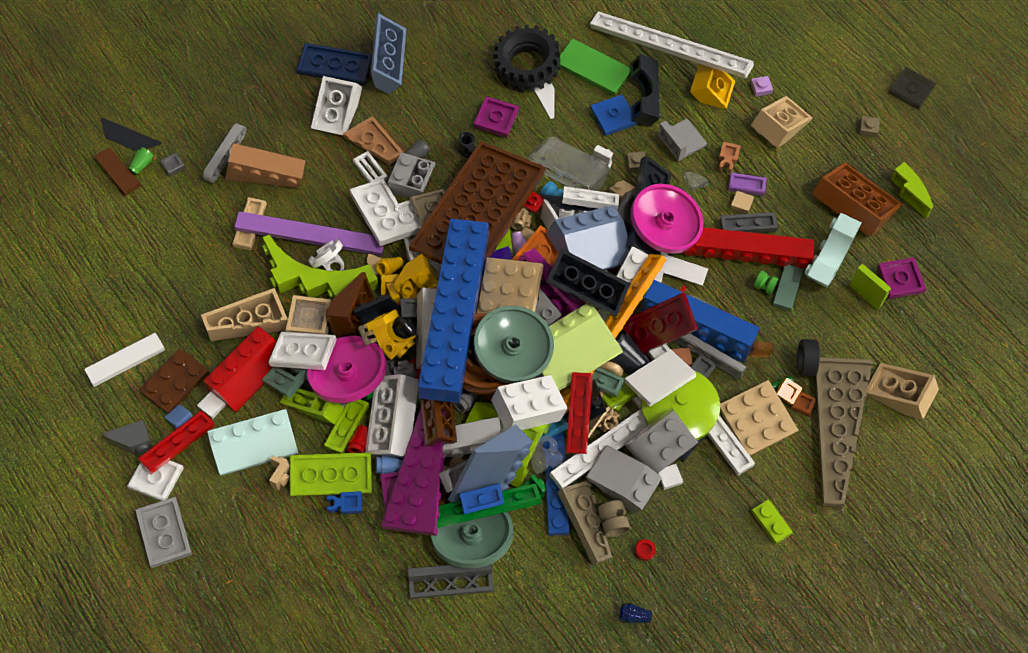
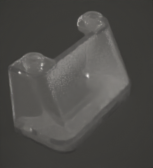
[527,136,610,191]

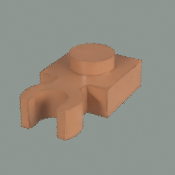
[719,141,741,173]

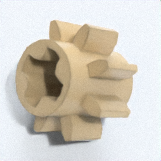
[511,208,532,231]
[598,406,620,432]

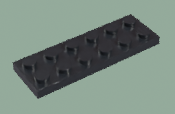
[628,156,671,255]

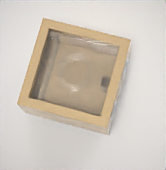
[286,295,331,335]

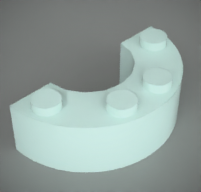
[804,213,861,288]

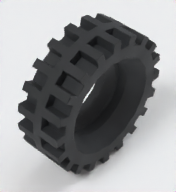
[493,25,561,92]

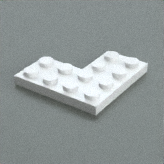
[350,178,421,246]

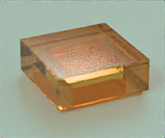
[751,342,773,358]

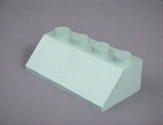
[207,409,298,476]

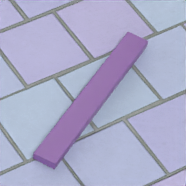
[235,211,384,256]

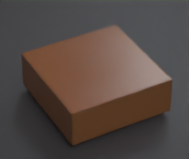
[791,392,817,417]

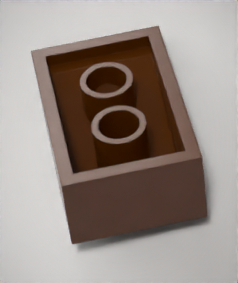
[325,272,374,338]

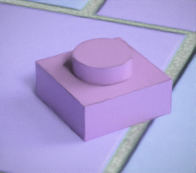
[750,76,773,97]

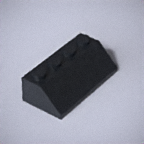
[546,248,631,317]

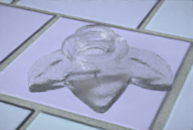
[531,435,563,474]

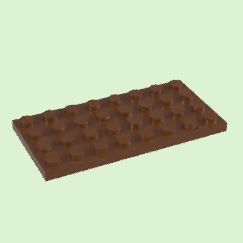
[409,141,546,269]

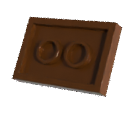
[139,348,209,414]

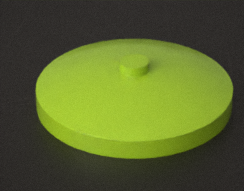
[641,371,720,440]

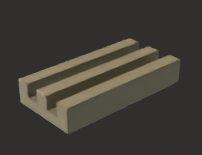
[358,324,377,345]

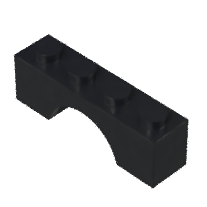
[631,54,661,127]

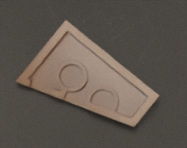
[343,116,404,165]

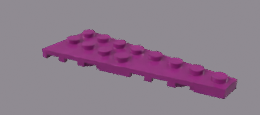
[381,408,447,536]

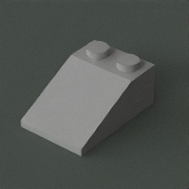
[585,445,662,513]

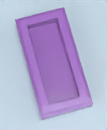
[728,173,767,196]

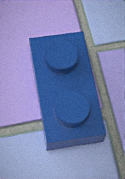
[459,483,504,514]

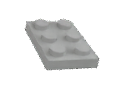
[136,497,192,568]

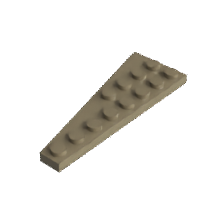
[815,357,873,507]

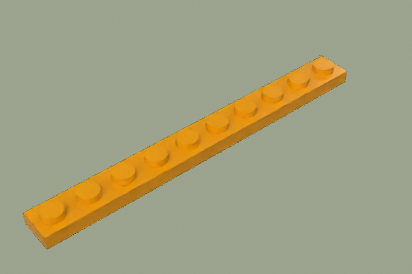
[559,254,666,413]

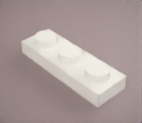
[562,186,619,211]

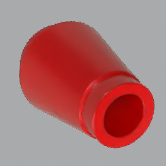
[347,425,368,453]

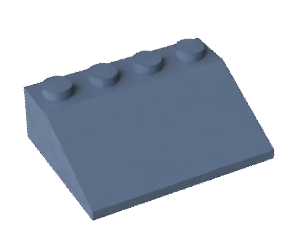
[546,205,631,270]
[448,425,533,502]

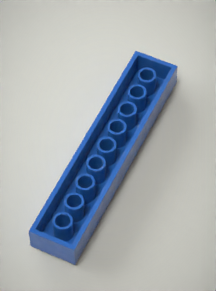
[418,218,489,403]

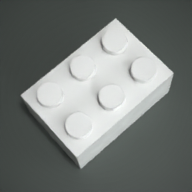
[491,375,567,430]

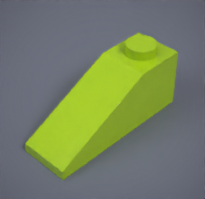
[280,388,344,425]

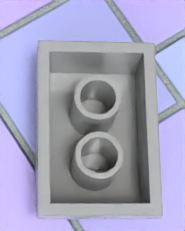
[624,407,698,473]

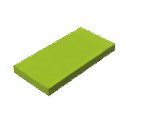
[290,453,372,496]

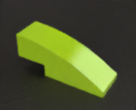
[890,162,933,218]

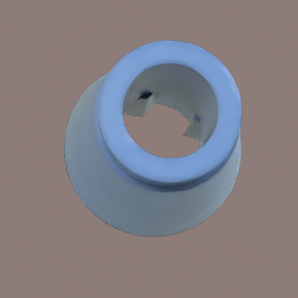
[375,455,403,474]

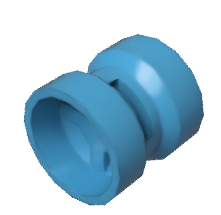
[540,181,563,197]

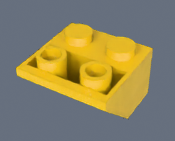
[393,254,440,299]

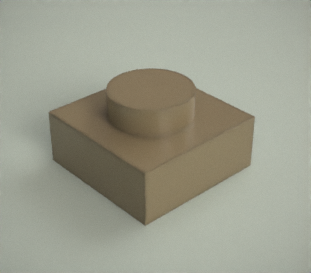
[859,116,880,137]
[627,152,646,172]

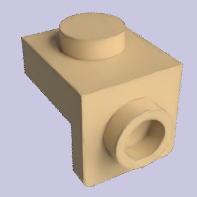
[609,180,636,201]
[269,455,290,491]

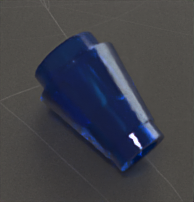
[620,602,652,623]

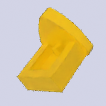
[380,274,399,295]

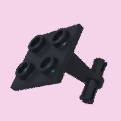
[353,294,399,345]

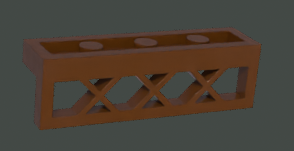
[417,372,457,447]

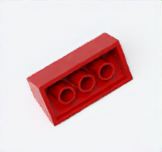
[204,326,277,413]

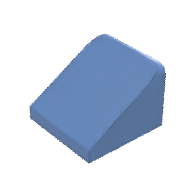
[164,404,192,429]

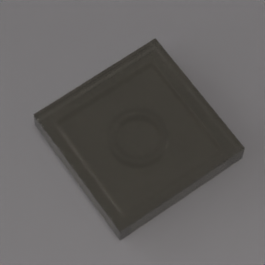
[888,67,937,110]

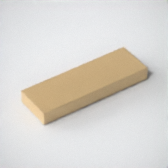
[232,197,267,251]

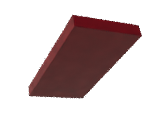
[623,293,698,354]

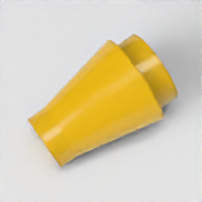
[376,257,404,275]

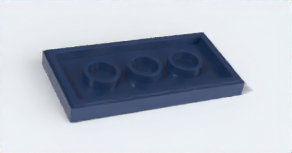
[297,43,372,86]

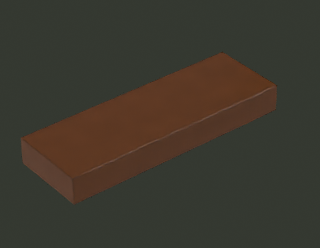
[94,147,141,196]

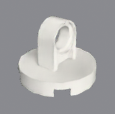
[308,239,344,271]

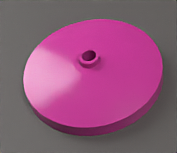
[631,184,703,253]
[307,336,387,403]

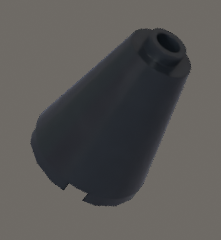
[609,329,650,375]

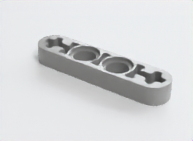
[203,123,246,183]

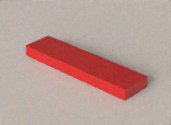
[566,372,593,454]
[138,410,215,475]

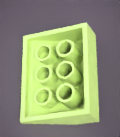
[542,303,623,391]

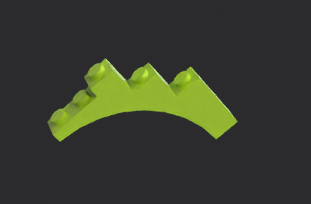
[262,234,379,301]

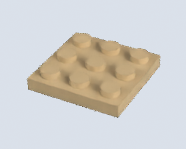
[477,257,543,314]
[720,380,799,456]

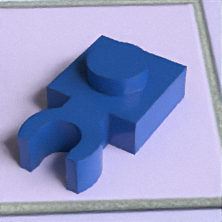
[327,491,362,514]

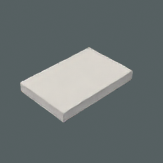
[269,332,337,370]
[625,349,696,407]

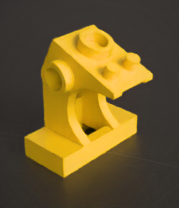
[366,309,416,360]

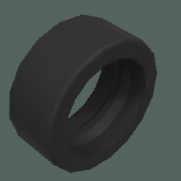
[797,339,820,376]

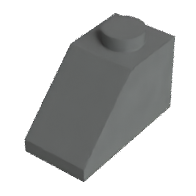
[104,420,153,455]

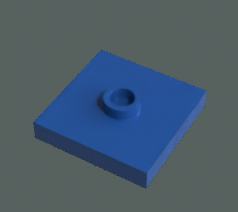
[590,94,637,136]

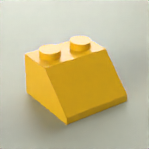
[690,64,735,109]

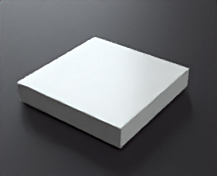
[127,451,184,502]

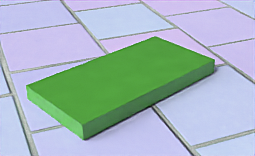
[560,39,631,96]

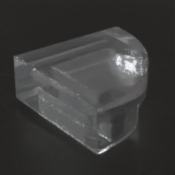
[684,172,708,190]

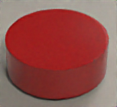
[635,539,656,561]

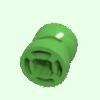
[754,271,779,295]

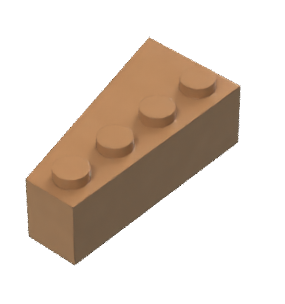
[225,143,306,188]

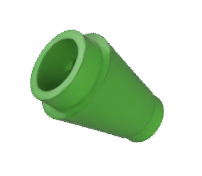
[128,147,154,175]

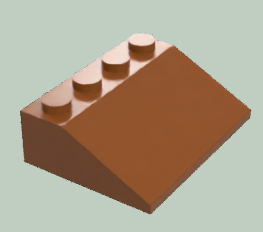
[812,162,903,237]

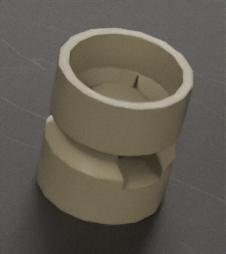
[598,500,631,537]

